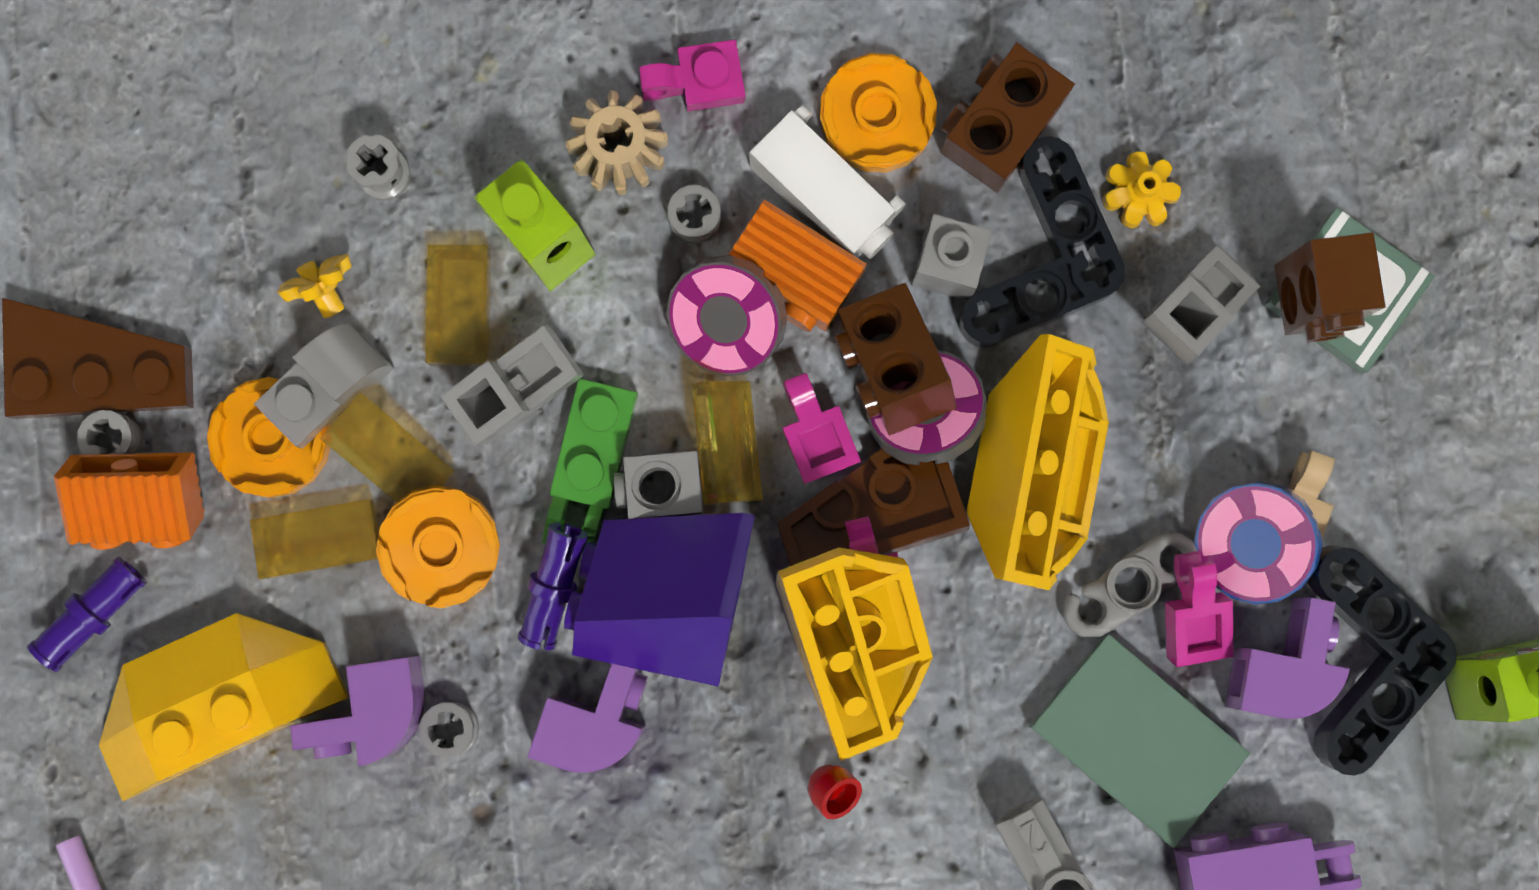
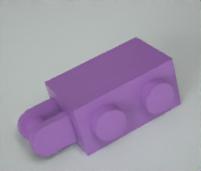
[1174,822,1362,890]

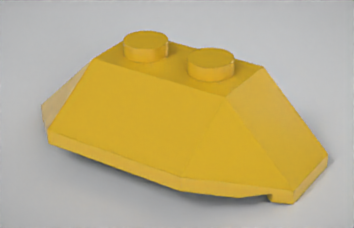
[966,334,1109,590]
[776,547,933,761]
[99,613,350,802]

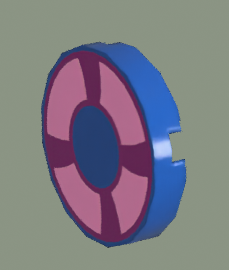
[1194,481,1323,605]

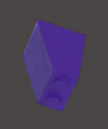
[564,513,755,687]

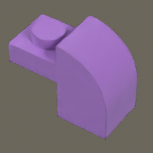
[1225,598,1350,719]
[290,656,425,766]
[527,664,648,773]

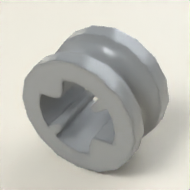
[667,185,721,243]
[77,410,142,455]
[419,702,479,758]

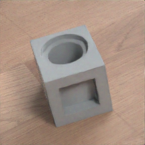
[911,214,993,301]
[614,451,704,519]

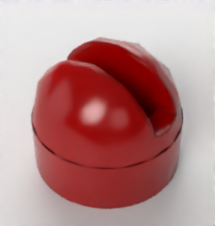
[807,764,862,819]

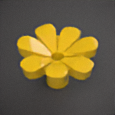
[1102,152,1181,229]
[276,253,352,318]

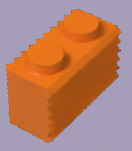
[728,199,867,332]
[53,452,205,550]

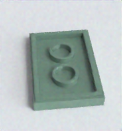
[1029,634,1251,848]

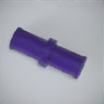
[517,523,588,651]
[27,557,147,672]

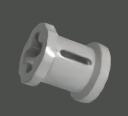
[346,134,411,201]

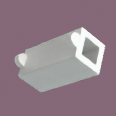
[749,105,906,259]

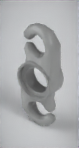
[1062,533,1197,637]

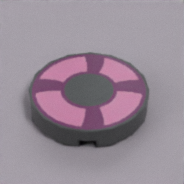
[666,255,788,376]
[867,351,987,465]

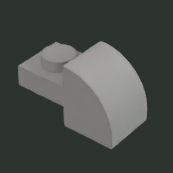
[1142,245,1260,364]
[254,323,394,449]
[440,325,584,446]

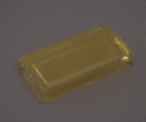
[425,245,491,366]
[691,381,763,505]
[320,392,455,502]
[250,499,379,580]

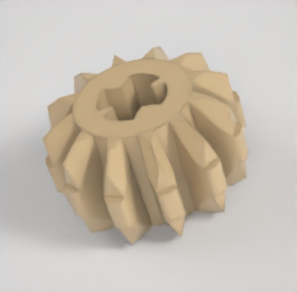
[566,90,669,195]

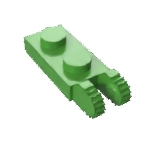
[542,379,638,553]

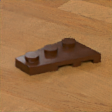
[2,298,194,419]
[777,448,970,566]

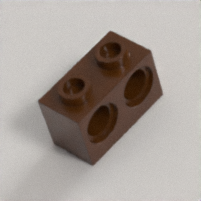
[941,42,1075,194]
[1274,232,1386,342]
[835,282,957,436]

